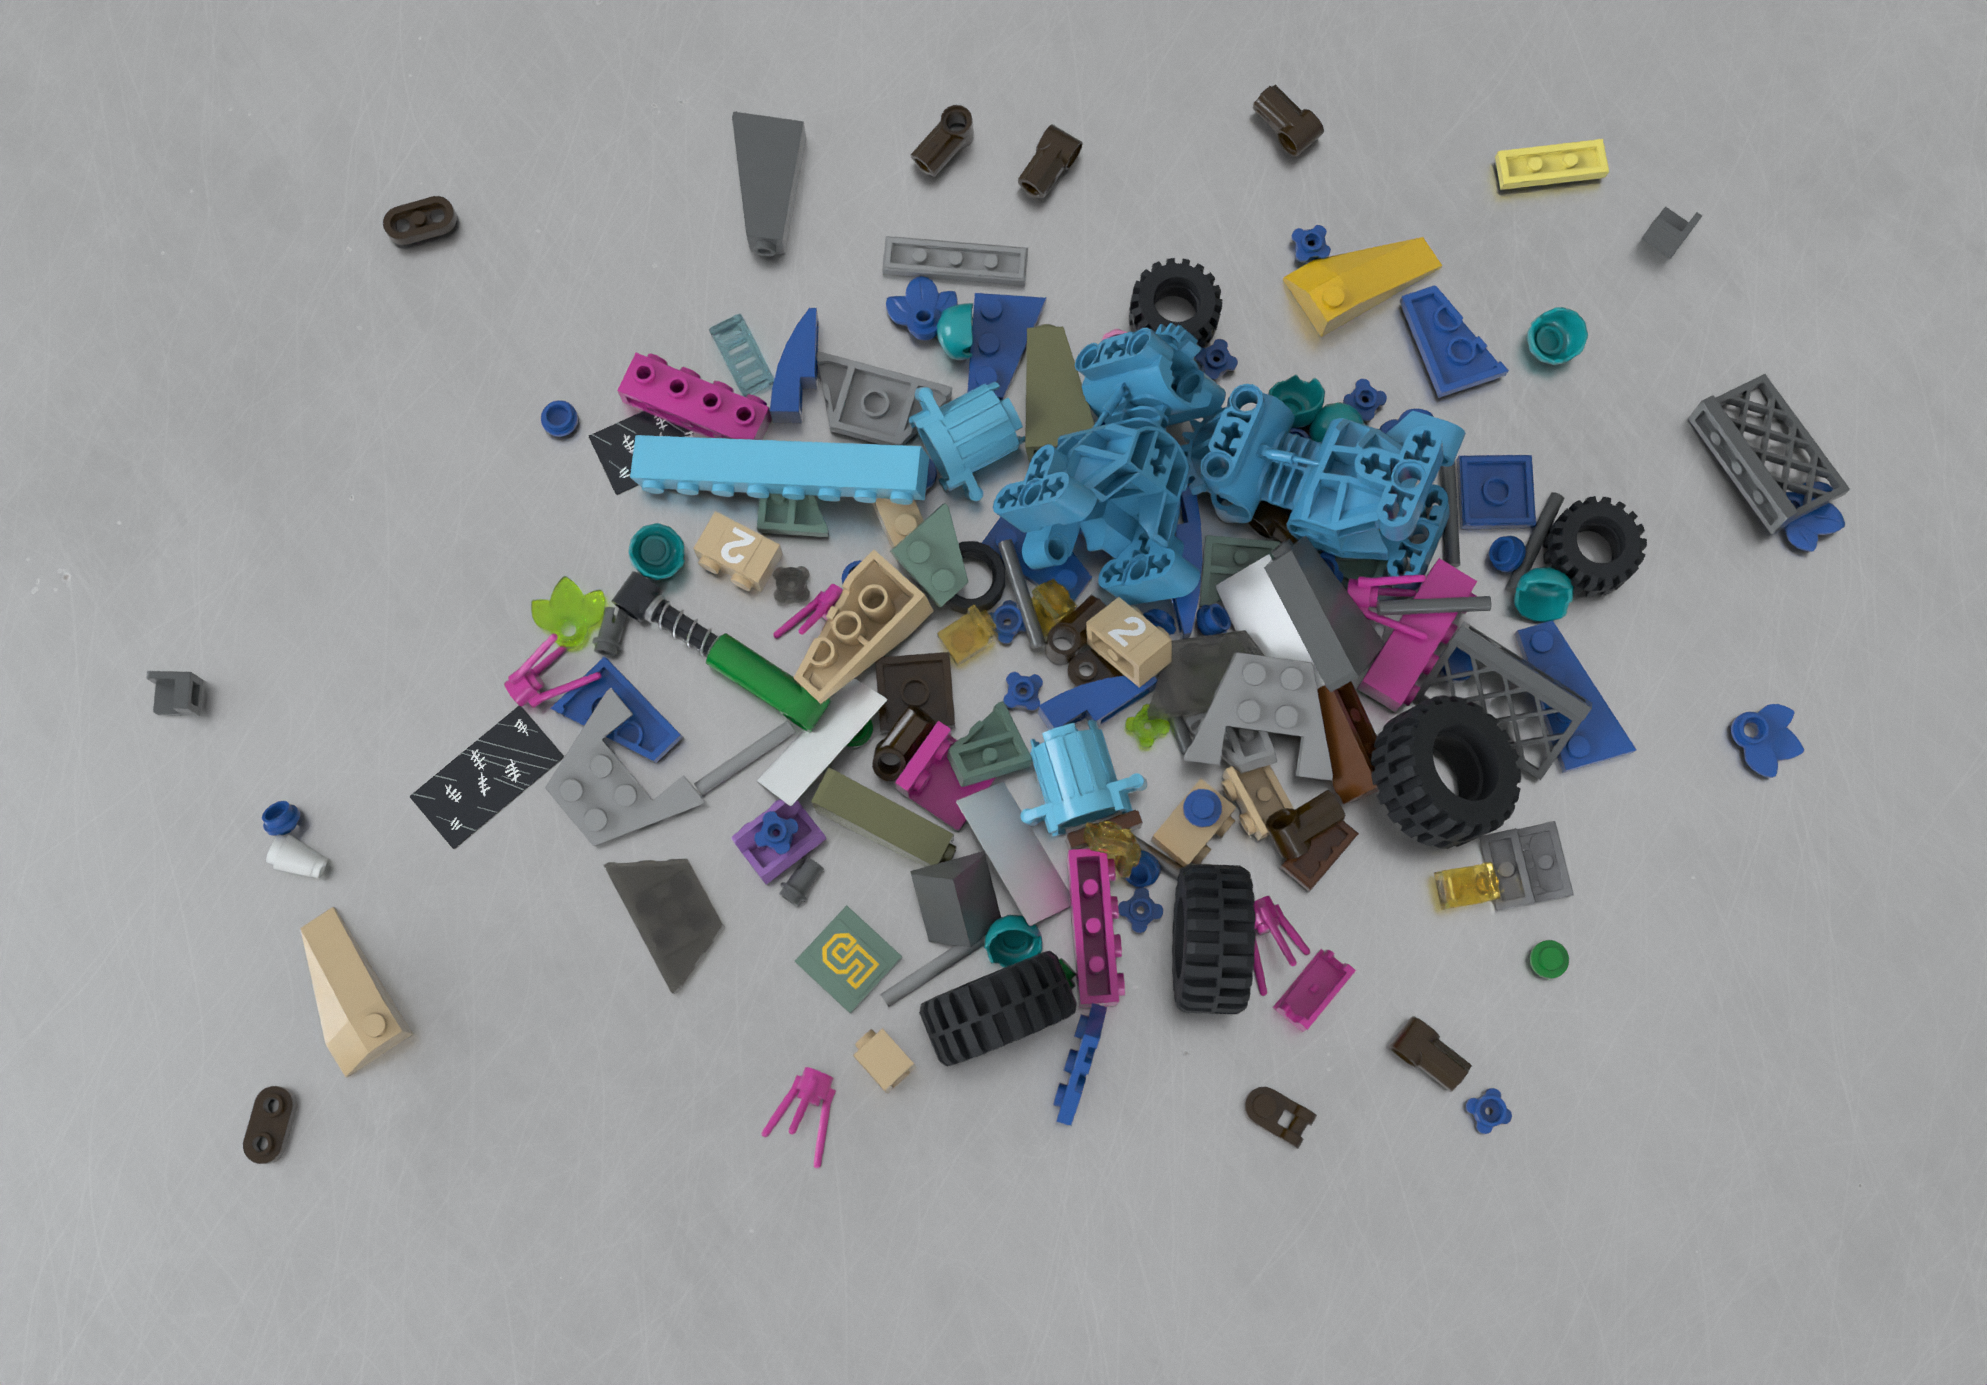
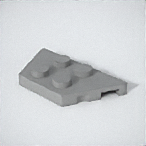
[817,351,953,445]

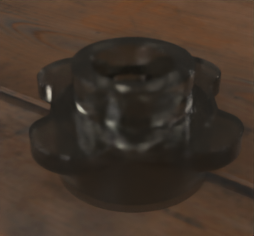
[773,566,810,603]

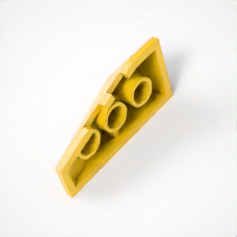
[1283,237,1442,338]

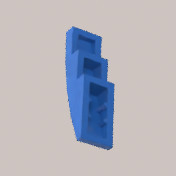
[1171,485,1203,643]

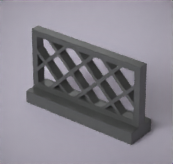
[1688,374,1850,535]
[1414,621,1592,780]

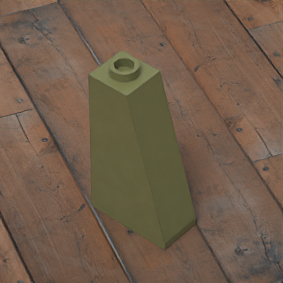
[1025,324,1095,463]
[811,768,957,867]

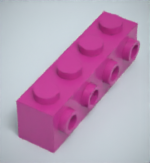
[617,352,772,440]
[1357,558,1477,712]
[1067,847,1125,1008]

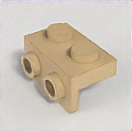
[1221,765,1294,841]

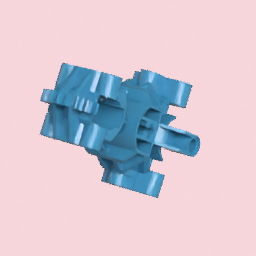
[993,323,1226,605]
[1180,384,1466,591]

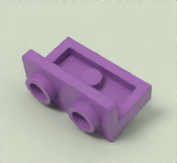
[731,799,827,885]

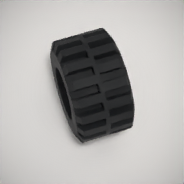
[1129,258,1223,348]
[1543,496,1647,597]

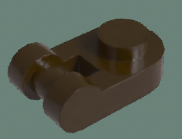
[1244,1087,1317,1149]

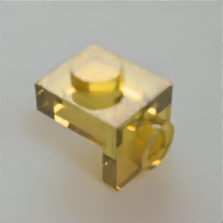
[1031,579,1078,637]
[937,605,997,667]
[1083,821,1141,878]
[1434,862,1500,910]

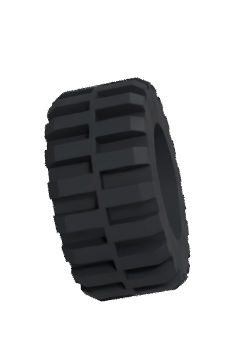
[1371,695,1521,849]
[1172,863,1255,1015]
[919,950,1077,1066]

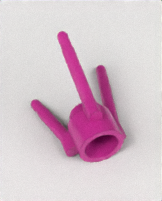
[1347,575,1429,640]
[773,584,843,638]
[504,633,601,708]
[1254,896,1310,996]
[761,1067,836,1169]

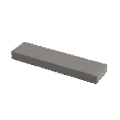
[882,236,1028,286]

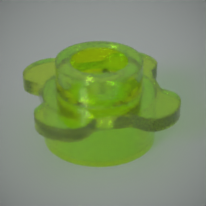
[1125,704,1170,748]

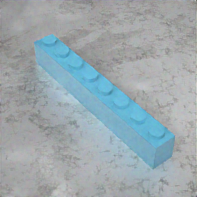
[630,435,929,505]

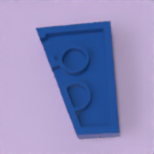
[1399,285,1509,398]
[967,293,1046,400]
[982,517,1092,610]
[550,656,683,763]
[1053,1003,1107,1126]

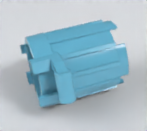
[908,381,1025,501]
[1020,720,1148,836]

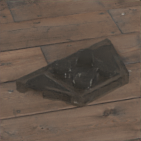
[1148,630,1265,721]
[604,859,724,995]

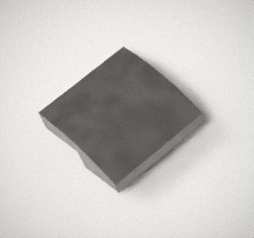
[1479,821,1574,911]

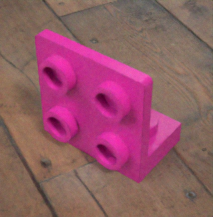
[895,721,997,831]

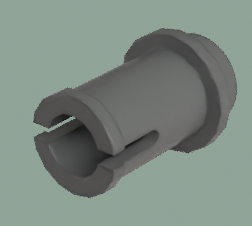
[592,607,628,657]
[779,856,824,906]

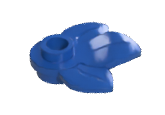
[886,276,958,340]
[1785,481,1845,552]
[1731,704,1804,778]

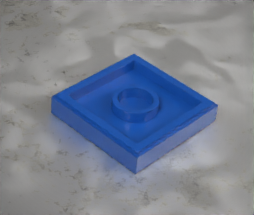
[1457,455,1536,529]

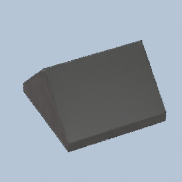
[910,851,1001,947]

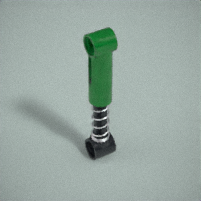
[611,571,832,732]

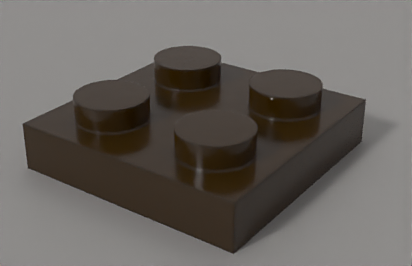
[875,652,955,734]

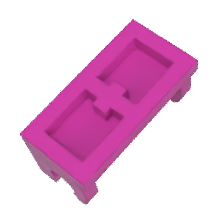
[1272,949,1356,1032]

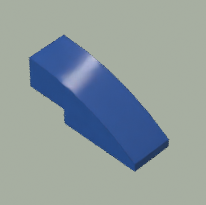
[770,308,819,423]
[1038,676,1158,730]

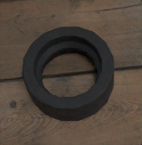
[945,541,1005,615]

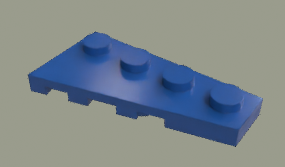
[1514,620,1637,773]

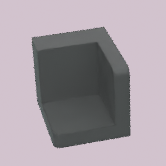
[1642,206,1702,258]
[146,671,203,716]

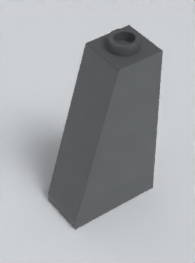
[732,111,806,256]
[1264,536,1385,693]

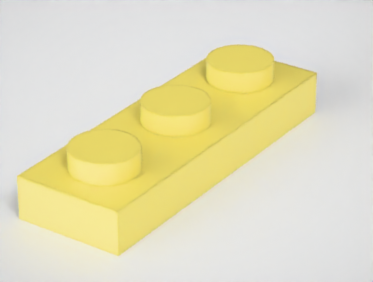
[1495,139,1609,190]

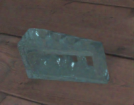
[709,314,774,397]

